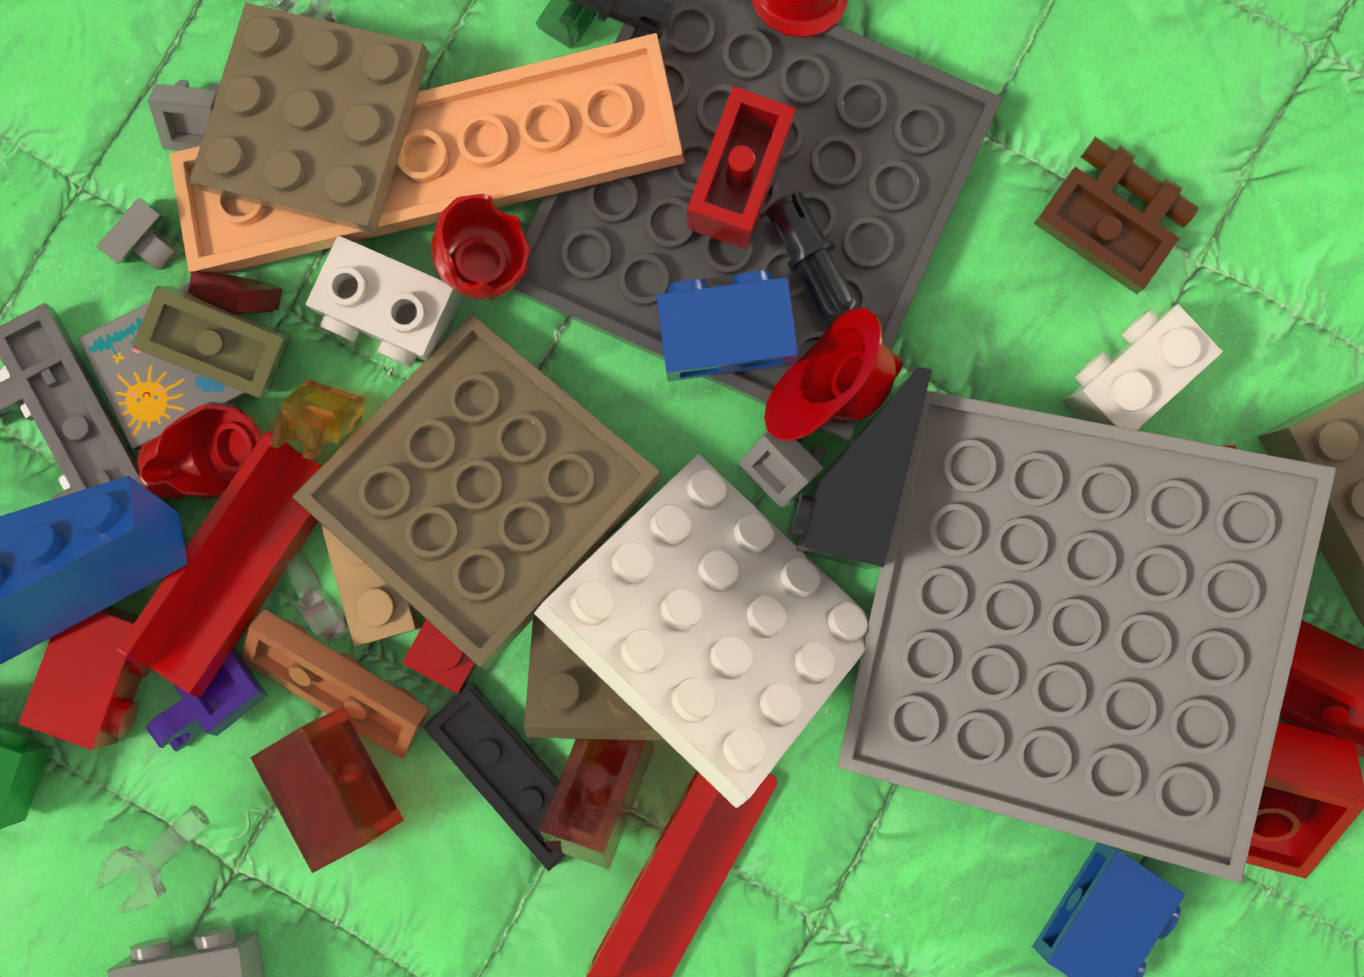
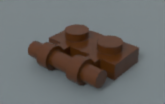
[1034,136,1199,294]

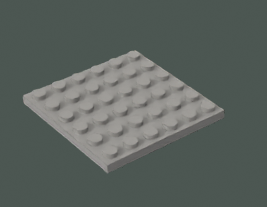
[837,390,1336,883]

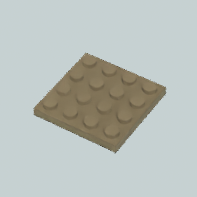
[292,314,661,672]

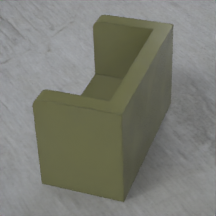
[132,286,292,398]

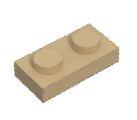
[321,524,420,647]

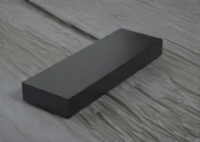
[422,682,598,871]

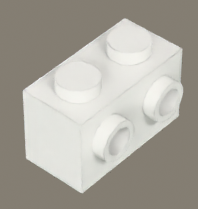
[305,235,464,368]
[1063,304,1223,430]

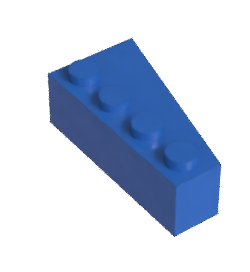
[0,476,188,665]

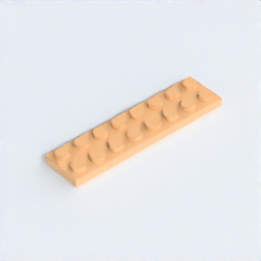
[169,33,685,274]

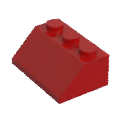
[1246,721,1364,879]

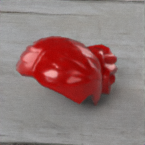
[137,402,262,499]

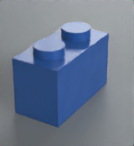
[656,270,798,382]
[1032,842,1185,977]

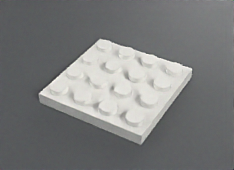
[534,453,870,808]

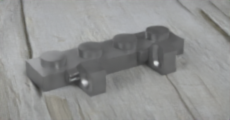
[0,303,144,500]

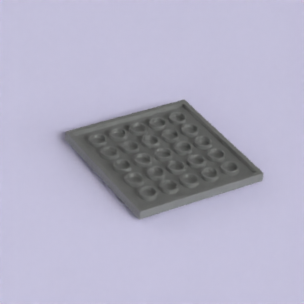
[510,0,1002,442]

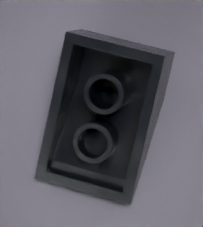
[787,367,932,569]

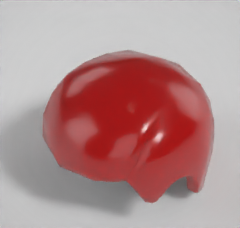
[430,193,530,300]

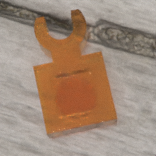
[270,379,366,459]

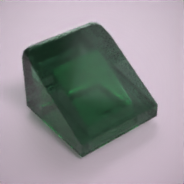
[536,0,598,49]

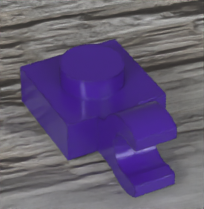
[146,647,268,752]

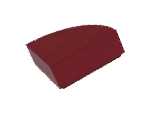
[188,271,283,315]

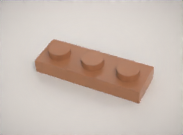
[241,609,430,759]

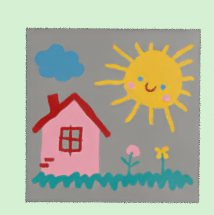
[78,282,251,451]

